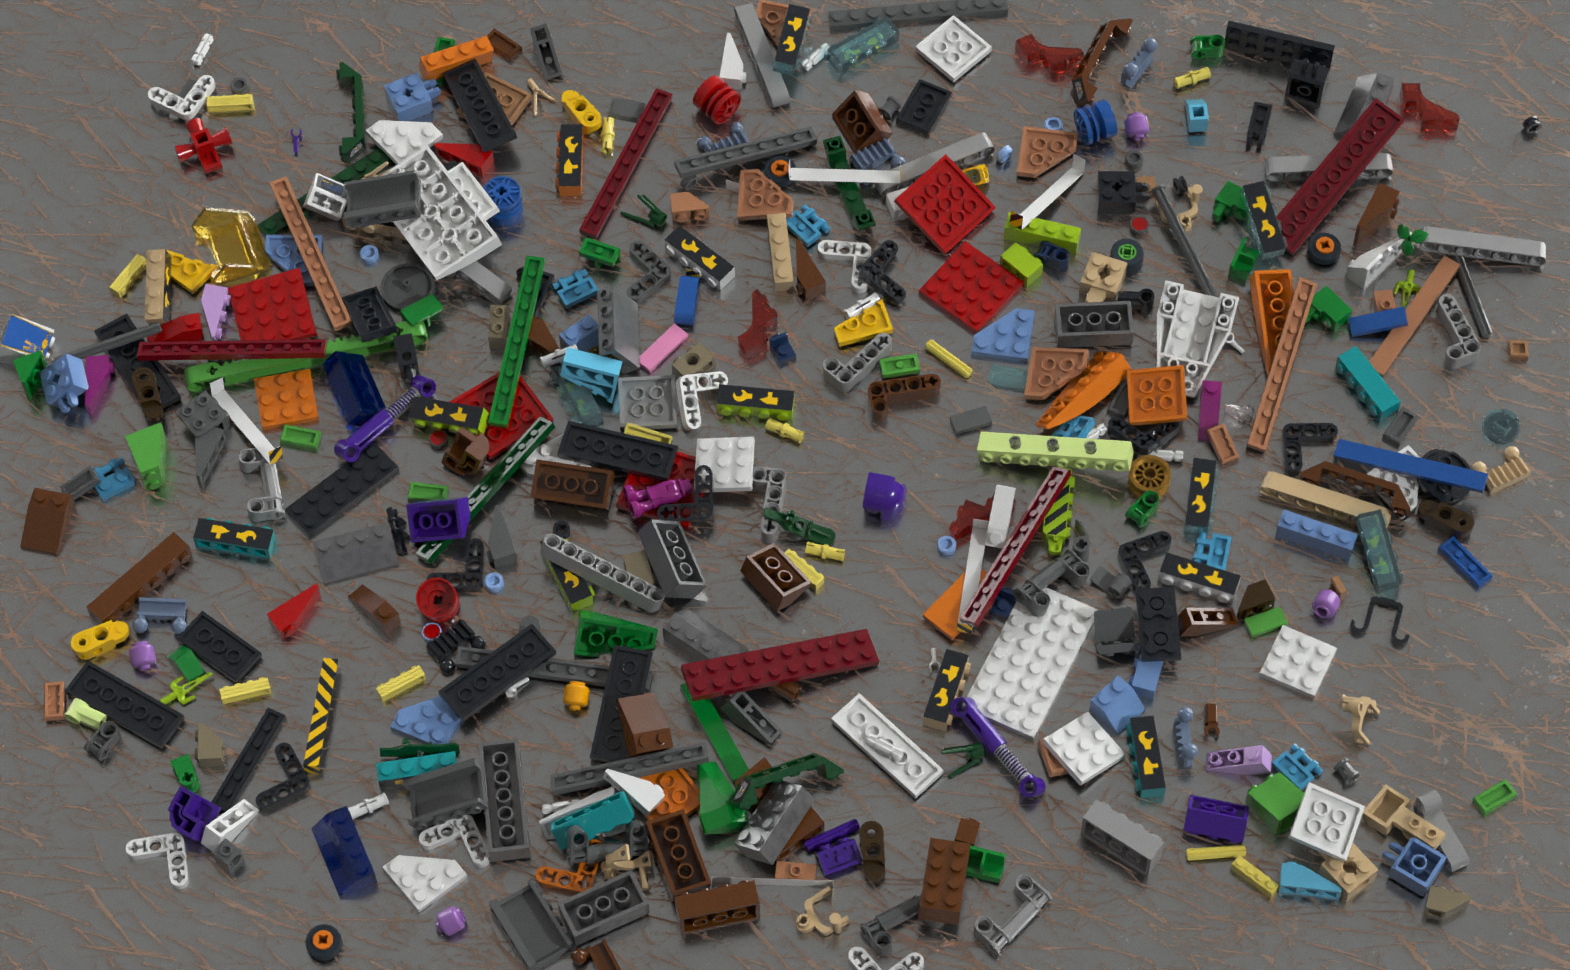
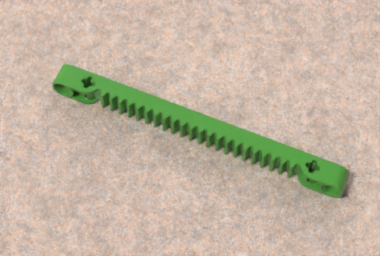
[184,321,428,392]

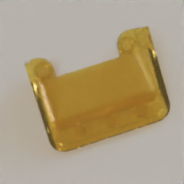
[191,207,271,285]

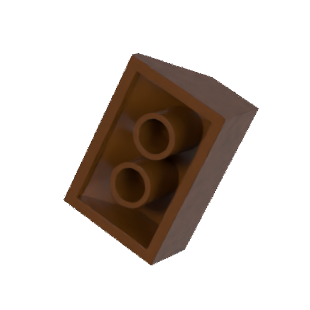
[831,90,893,154]
[740,543,812,611]

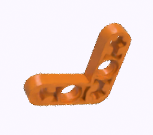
[535,839,602,894]

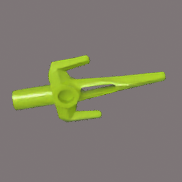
[1393,269,1421,310]
[159,672,213,705]

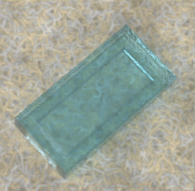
[988,363,1028,390]

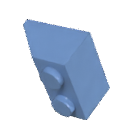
[559,314,601,356]
[1089,675,1146,736]

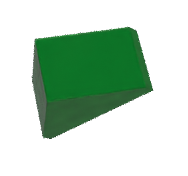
[166,645,206,683]

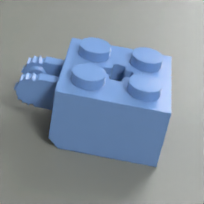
[384,72,441,121]
[39,354,89,413]
[1382,837,1447,897]

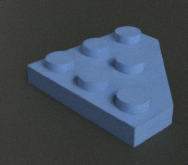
[265,235,323,286]
[971,308,1035,362]
[390,696,460,744]

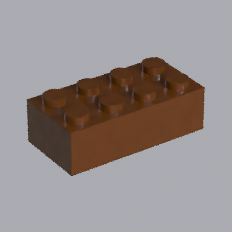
[530,459,615,510]
[645,809,711,902]
[918,838,970,925]
[675,880,760,934]

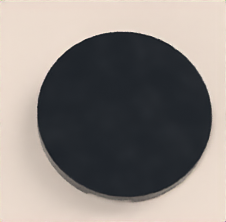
[1416,449,1471,503]

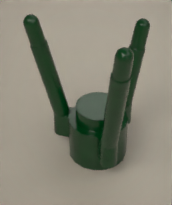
[620,194,667,228]
[941,742,984,778]

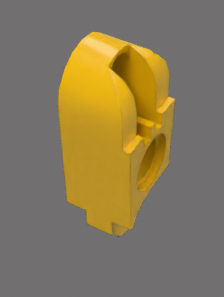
[561,90,602,134]
[71,620,130,660]

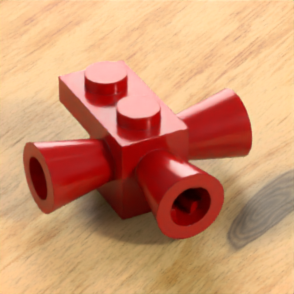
[174,118,233,174]

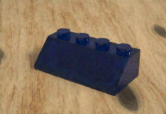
[322,351,386,426]
[311,806,377,898]

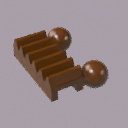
[571,938,621,970]

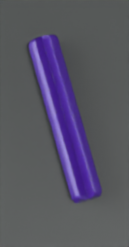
[804,819,860,852]

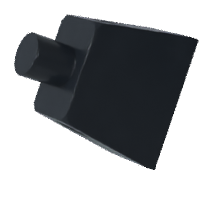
[393,333,419,382]

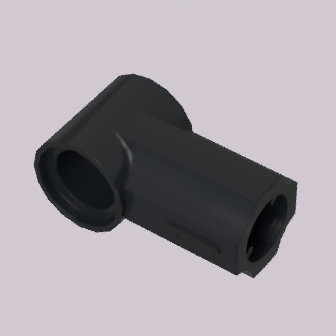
[1118,288,1155,312]

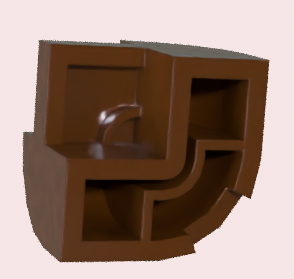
[441,427,489,476]

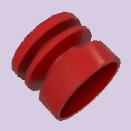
[693,75,741,124]
[416,578,460,623]

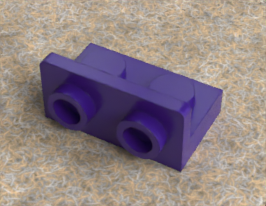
[814,836,863,876]

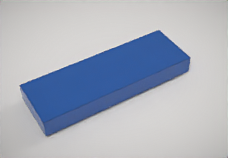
[1349,306,1408,337]
[1438,536,1493,589]

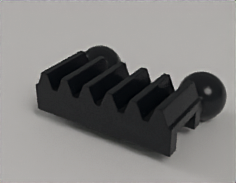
[426,619,486,674]

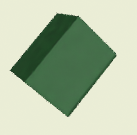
[13,351,47,401]

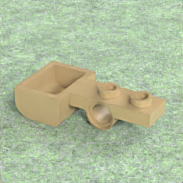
[1362,784,1446,850]

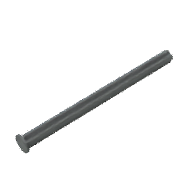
[1151,185,1218,297]

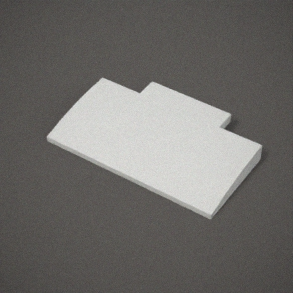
[381,145,502,280]

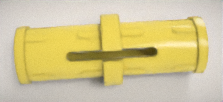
[1173,67,1211,89]
[600,117,615,154]
[765,418,805,443]
[805,542,845,562]

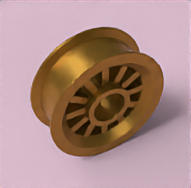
[1128,455,1171,497]

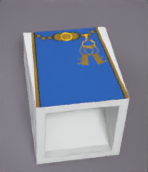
[0,314,55,365]

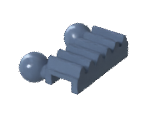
[1121,38,1157,89]
[697,122,750,153]
[849,138,905,186]
[132,597,187,635]
[1173,707,1198,767]

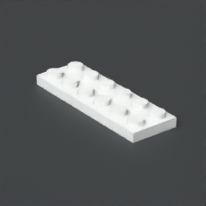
[831,693,944,799]

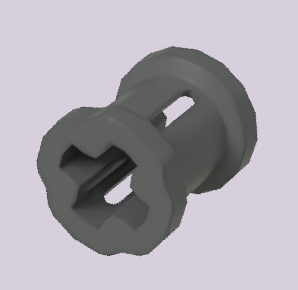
[878,96,901,121]
[1334,758,1360,785]

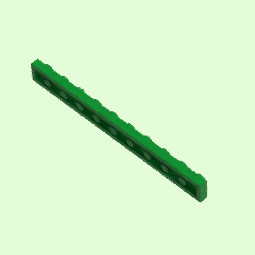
[488,255,546,428]

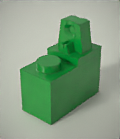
[1212,181,1252,223]
[1305,286,1352,332]

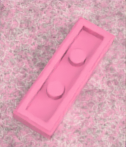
[639,323,688,373]

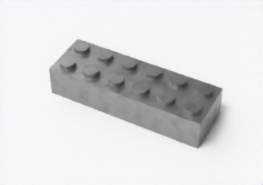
[478,739,530,862]

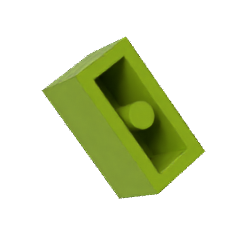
[1000,242,1043,288]

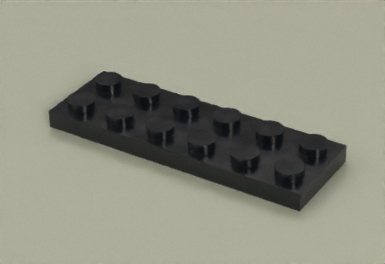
[1225,21,1335,72]
[442,59,517,153]
[94,314,181,409]
[557,421,679,481]
[285,442,399,538]
[438,624,556,722]
[590,645,653,763]
[64,660,185,749]

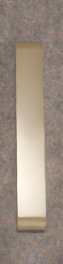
[1259,471,1392,532]

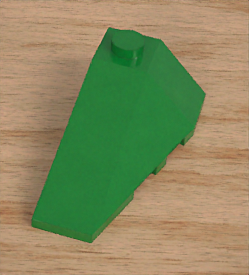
[573,610,658,657]
[697,762,749,834]

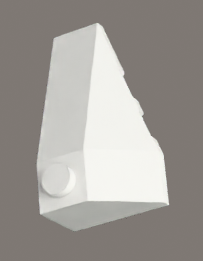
[1346,232,1412,290]
[539,787,626,839]

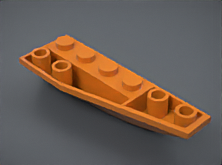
[1035,351,1132,429]

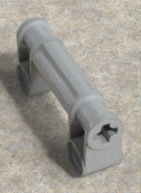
[238,448,285,522]
[973,875,1052,955]

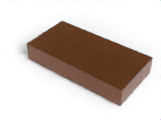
[487,28,522,62]

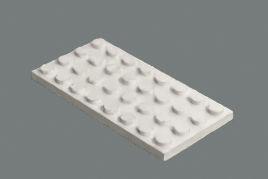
[962,587,1098,741]

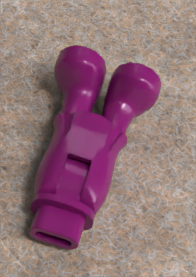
[623,479,693,519]

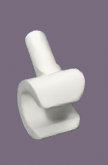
[1225,333,1245,354]
[929,648,941,673]
[505,677,529,697]

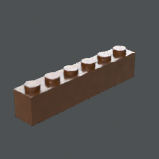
[86,532,192,624]

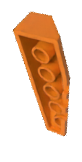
[1249,269,1294,376]

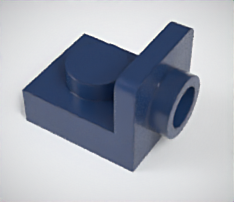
[769,332,796,366]
[990,587,1017,621]

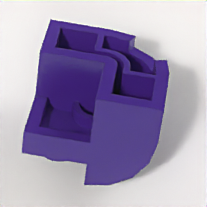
[863,472,906,520]
[168,786,221,841]

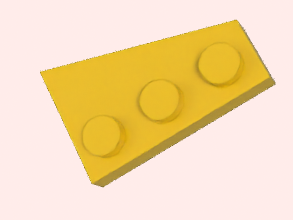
[166,250,218,294]
[834,299,893,347]

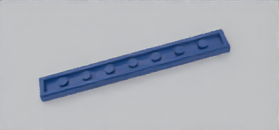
[1333,439,1488,493]

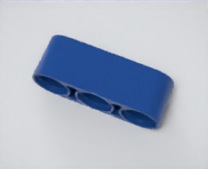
[674,275,699,325]

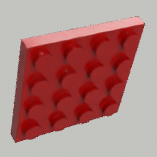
[894,154,996,255]
[919,241,1024,334]
[228,268,318,340]
[449,372,554,460]
[616,452,704,530]

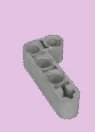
[445,261,512,305]
[1436,294,1481,369]
[823,333,892,393]
[752,467,786,543]
[1413,790,1470,872]

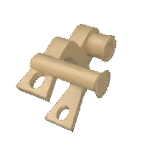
[1155,184,1203,234]
[1341,694,1380,745]
[600,844,653,891]
[796,886,850,936]

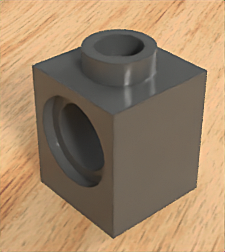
[212,839,244,874]

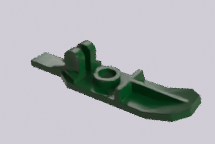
[762,507,836,546]
[380,738,460,759]

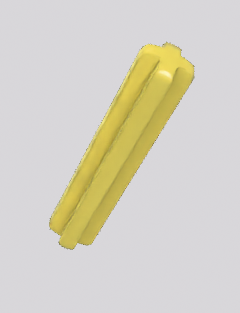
[925,339,973,378]
[1186,845,1246,860]

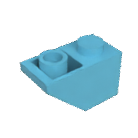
[1185,99,1209,132]

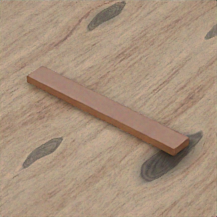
[1370,255,1460,378]

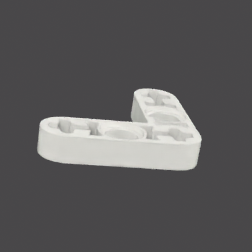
[148,75,215,120]
[818,240,871,294]
[676,371,728,431]
[419,814,490,868]
[126,833,189,890]
[848,947,924,970]

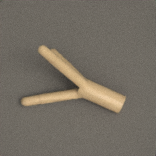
[526,78,556,116]

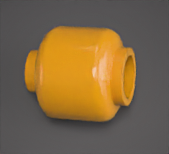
[563,681,590,711]

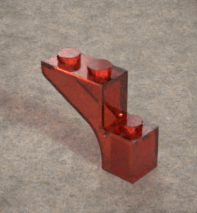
[1015,34,1084,76]
[1400,83,1459,131]
[738,289,778,360]
[949,492,1016,541]

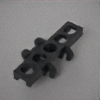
[386,507,410,555]

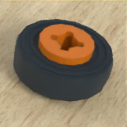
[764,156,796,187]
[1307,233,1341,265]
[305,924,342,961]

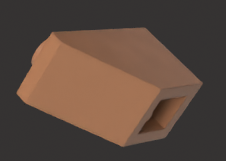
[670,192,709,222]

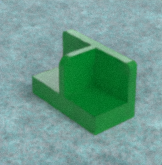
[579,237,621,268]
[1228,237,1259,284]
[400,294,444,327]
[966,845,1006,883]

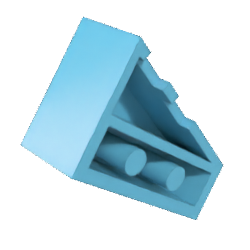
[560,347,622,404]

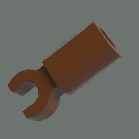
[1204,703,1220,738]

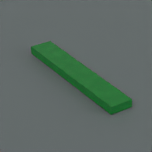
[680,683,749,784]

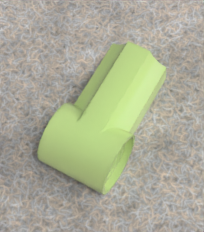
[64,698,107,730]

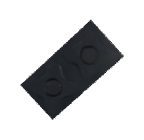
[341,286,398,343]
[1135,587,1182,662]
[176,611,262,684]

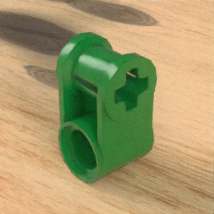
[1190,34,1225,60]
[1125,490,1159,528]
[170,754,200,793]

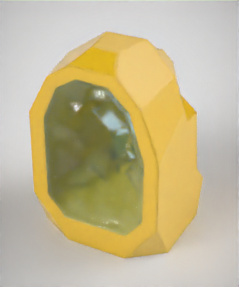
[962,164,989,185]

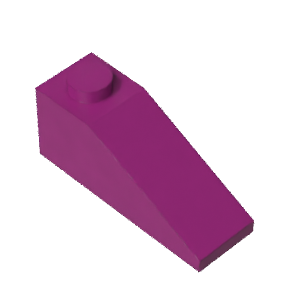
[85,355,115,415]
[1198,380,1222,442]

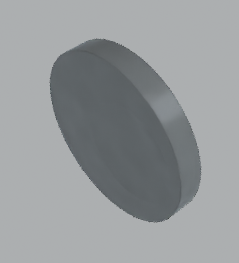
[380,263,435,313]

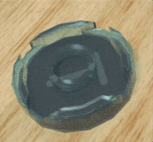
[1482,408,1520,444]

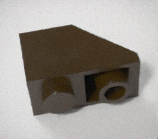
[1237,579,1275,620]

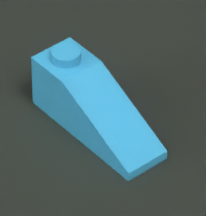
[1278,862,1342,900]

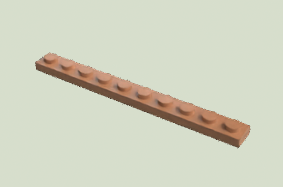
[269,176,352,331]
[1246,277,1317,452]

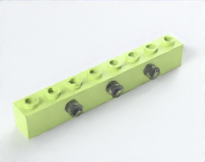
[977,432,1133,472]

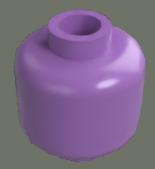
[1124,112,1150,141]
[1312,589,1341,618]
[129,641,156,671]
[435,906,467,936]

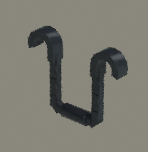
[1350,596,1409,646]

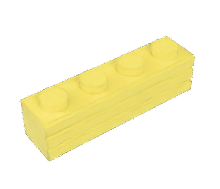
[207,94,254,113]
[109,254,147,298]
[624,422,673,444]
[785,549,824,591]
[376,665,426,702]
[219,677,271,705]
[1230,855,1280,899]

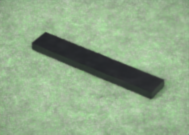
[212,708,286,814]

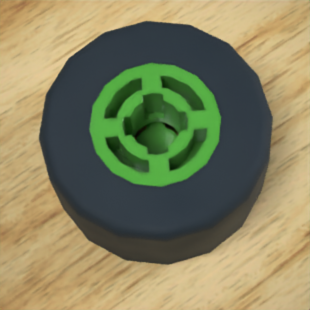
[1110,238,1144,275]

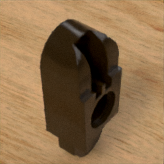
[132,367,164,422]
[1417,500,1474,540]
[859,821,885,883]

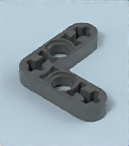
[626,240,671,304]

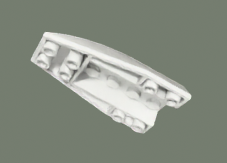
[1157,280,1239,398]

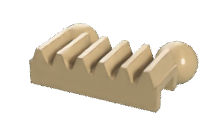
[1471,446,1531,495]

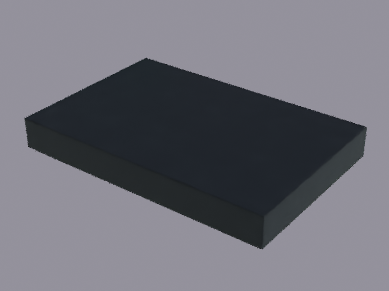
[896,79,952,136]

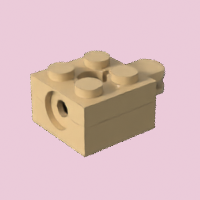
[1079,252,1127,303]
[1317,842,1378,902]

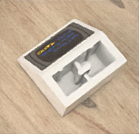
[303,173,347,221]

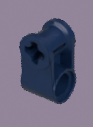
[1033,241,1069,272]

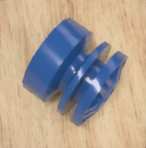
[1073,99,1118,146]
[483,176,523,226]

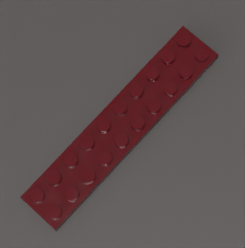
[1276,98,1405,256]
[681,629,879,701]

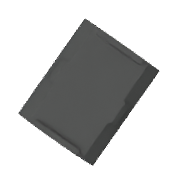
[608,97,646,123]

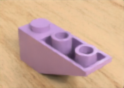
[201,284,231,341]
[1206,745,1272,775]

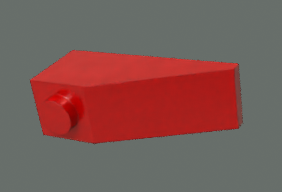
[434,143,494,178]
[147,313,205,342]
[267,583,321,639]

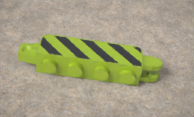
[1042,467,1075,555]

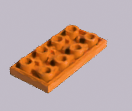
[923,569,987,640]

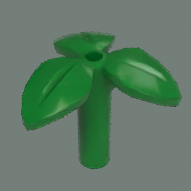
[1397,224,1429,256]

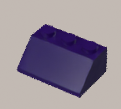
[406,497,470,543]
[1183,794,1249,843]

